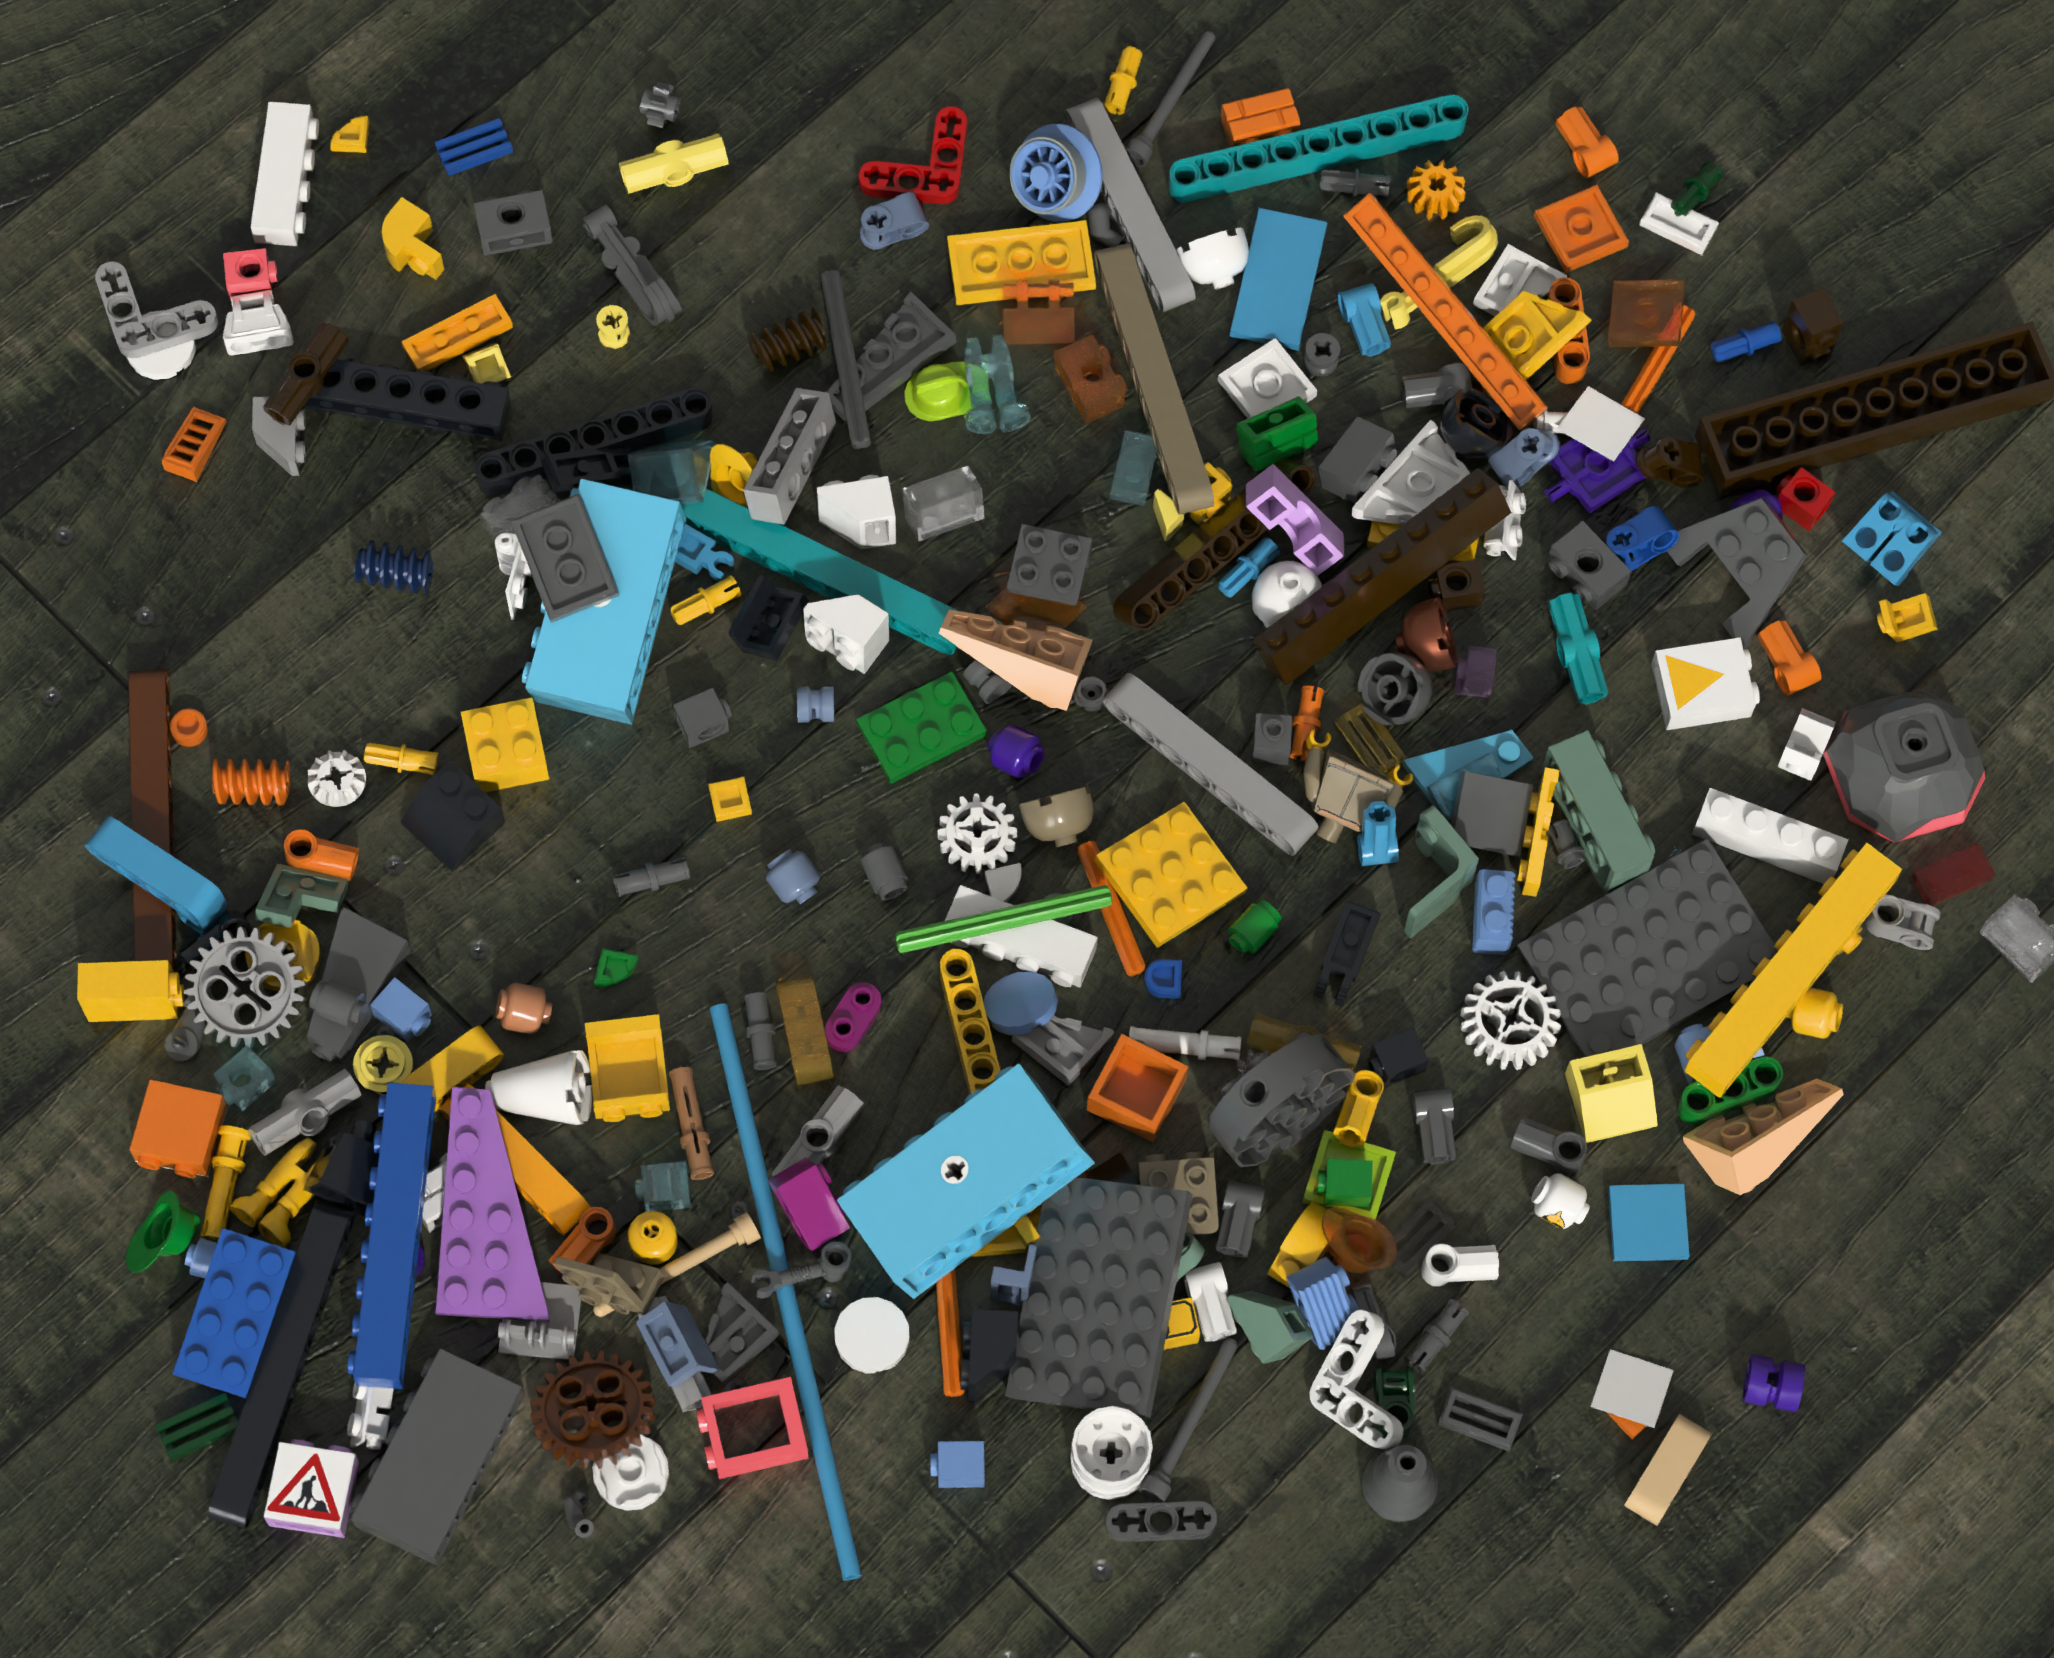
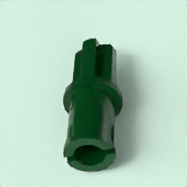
[1671,161,1723,217]

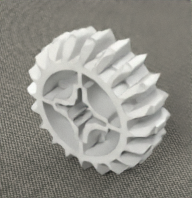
[1460,971,1561,1070]

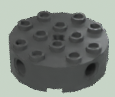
[1207,1031,1356,1167]

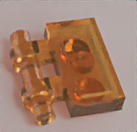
[1003,279,1075,345]

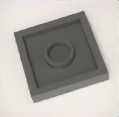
[1451,771,1533,857]

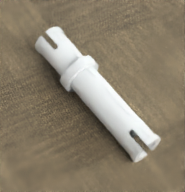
[1129,1026,1241,1060]

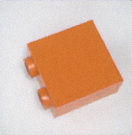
[129,1080,228,1178]

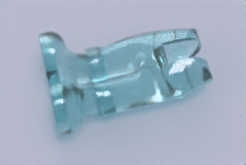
[964,334,1031,434]

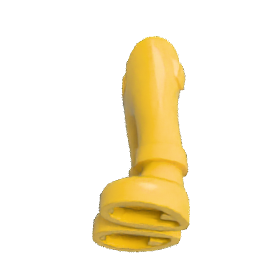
[230,1137,317,1248]

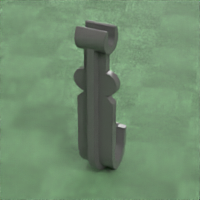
[582,204,683,326]

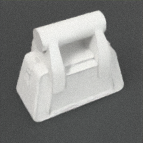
[223,290,294,356]

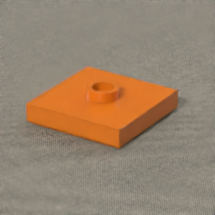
[1534,185,1629,273]

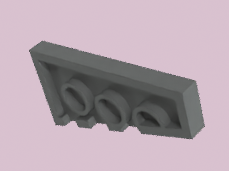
[826,291,957,424]

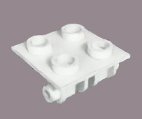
[495,532,532,620]

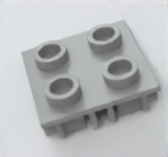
[498,1282,581,1360]

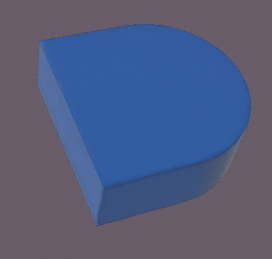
[1144,959,1182,999]

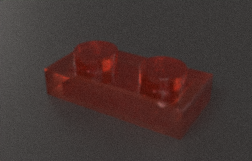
[1911,843,1996,906]

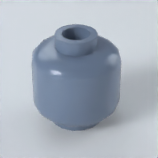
[766,849,820,905]

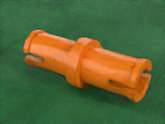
[1289,685,1324,762]

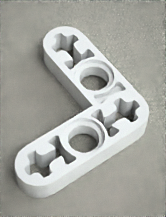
[1310,1310,1403,1450]

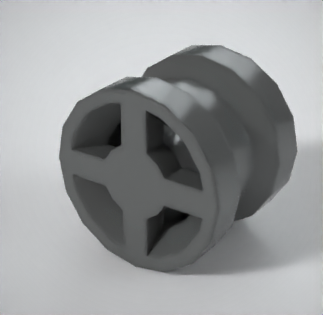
[1303,333,1340,377]

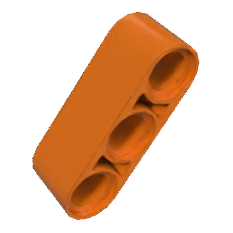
[1547,277,1590,385]

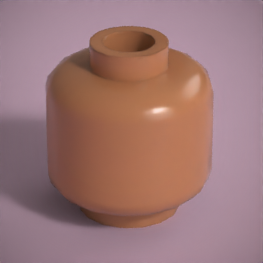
[495,983,552,1034]

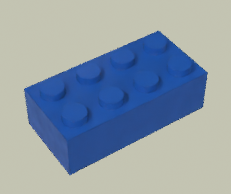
[172,1228,297,1398]

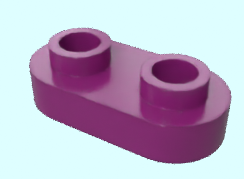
[825,982,881,1052]

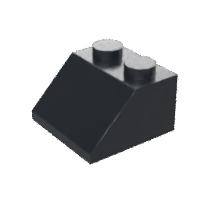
[401,760,505,872]

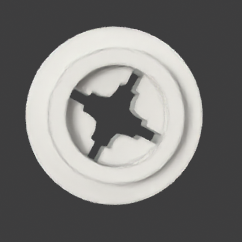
[308,750,366,807]

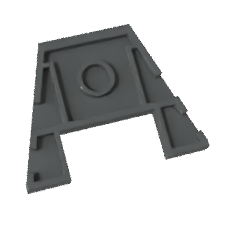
[1667,498,1808,649]

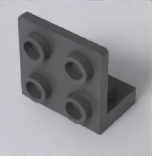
[1007,524,1092,606]

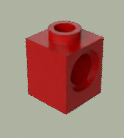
[1776,467,1836,532]

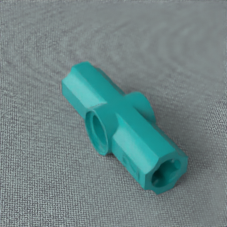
[1548,593,1608,705]

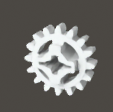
[938,793,1017,874]

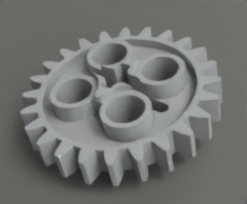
[184,927,307,1048]

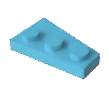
[1402,730,1534,820]

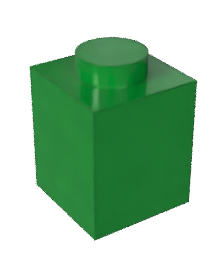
[1317,1158,1373,1207]

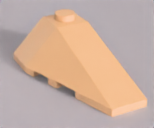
[1683,1079,1843,1195]

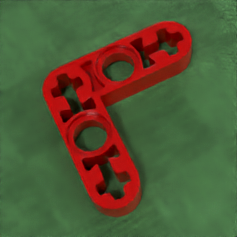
[858,106,967,204]

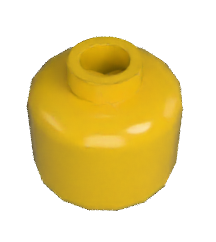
[1786,987,1843,1039]
[628,1211,678,1265]

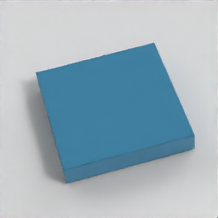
[1608,1184,1690,1261]

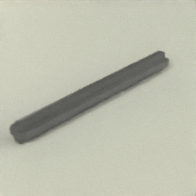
[821,269,871,450]

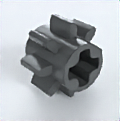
[640,82,681,128]

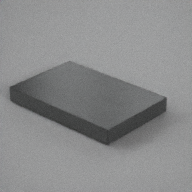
[511,494,619,623]

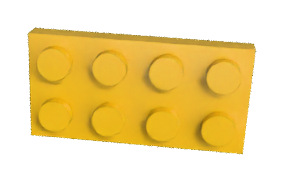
[947,220,1096,305]

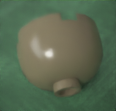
[1019,786,1094,847]

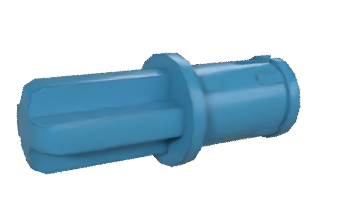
[1218,537,1280,597]

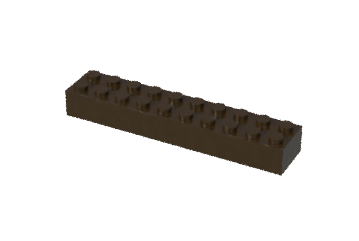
[1695,321,2054,497]

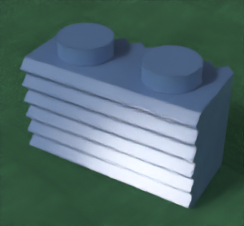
[1472,869,1516,955]
[1286,1257,1359,1350]

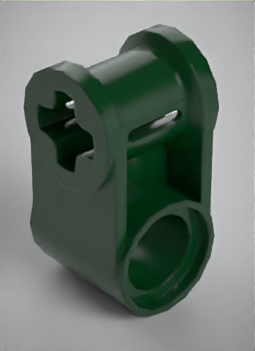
[1373,1367,1415,1441]

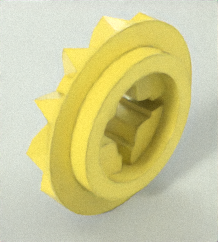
[353,1035,413,1095]

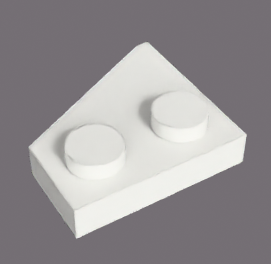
[1473,244,1567,316]

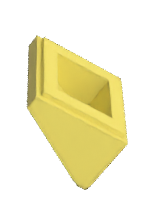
[463,343,511,384]
[1153,489,1184,542]

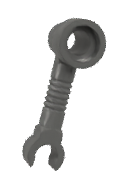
[751,1242,851,1299]

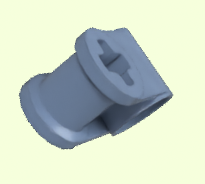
[860,192,929,250]
[1488,428,1559,490]

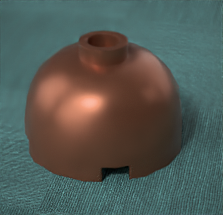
[1396,597,1457,672]

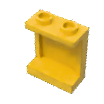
[585,1014,670,1122]

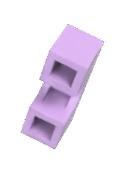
[1246,464,1344,576]

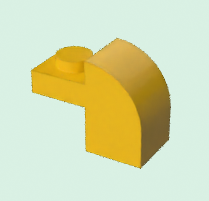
[382,197,444,280]
[1267,1200,1345,1288]

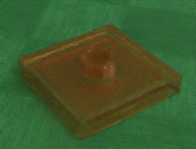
[1608,280,1686,347]

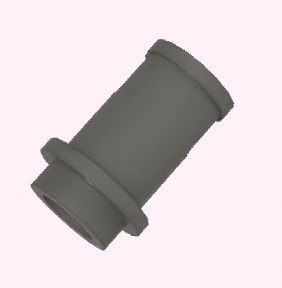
[1548,819,1585,869]

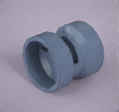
[797,686,834,723]

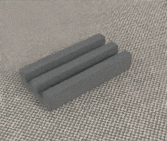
[1438,1387,1523,1451]

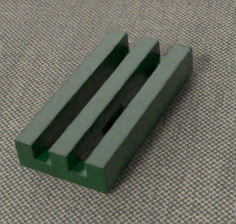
[155,1393,238,1462]

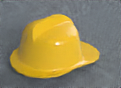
[710,444,758,508]

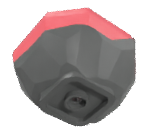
[1823,691,1985,842]

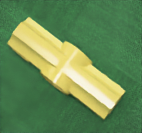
[619,133,728,194]

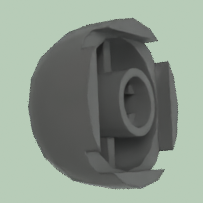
[1358,653,1432,725]

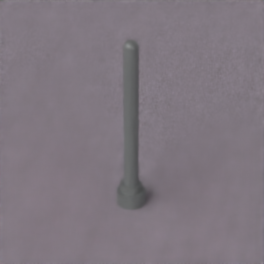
[1124,31,1215,168]
[1137,1338,1237,1503]

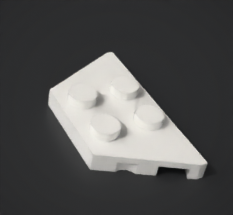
[1352,420,1470,525]

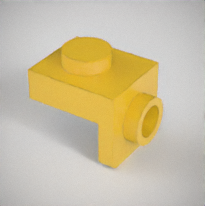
[1190,462,1232,526]
[1877,593,1938,643]

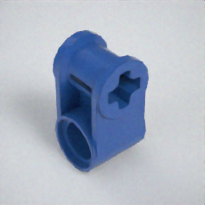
[1606,506,1679,571]

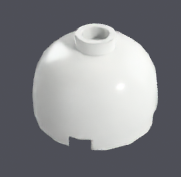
[1176,228,1249,289]
[1252,561,1322,628]

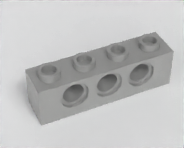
[743,388,836,525]

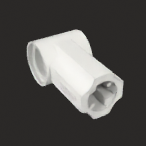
[1421,1244,1499,1287]
[1183,1262,1237,1342]

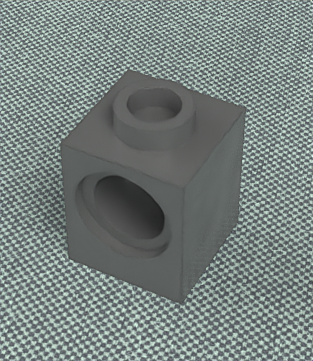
[673,688,732,749]
[1252,713,1292,765]

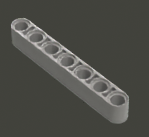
[1064,98,1196,312]
[1103,673,1318,856]

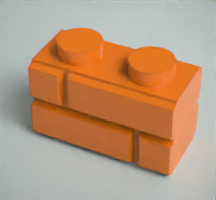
[1220,88,1300,147]

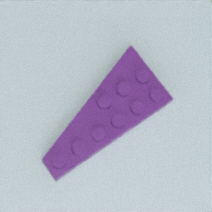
[436,1087,550,1322]

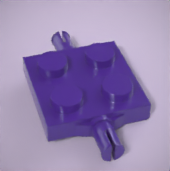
[1545,428,1651,514]

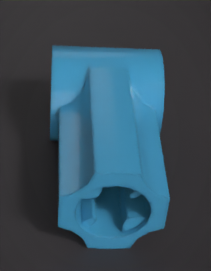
[1337,283,1391,357]
[1357,801,1399,866]

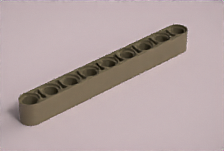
[1094,243,1214,515]

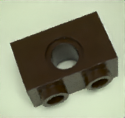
[1781,287,1844,366]

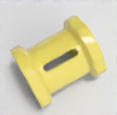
[596,305,630,349]

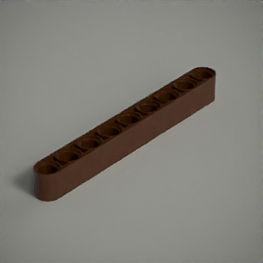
[129,669,177,972]

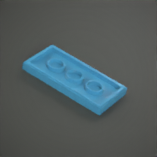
[1230,208,1328,351]

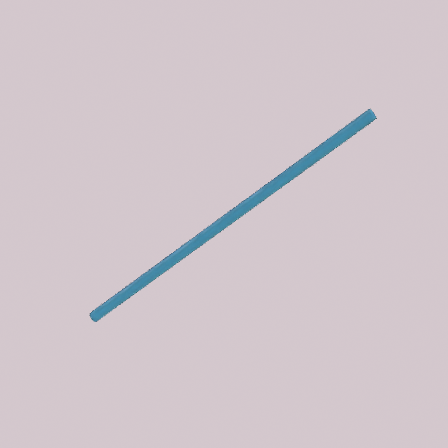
[710,1004,862,1581]

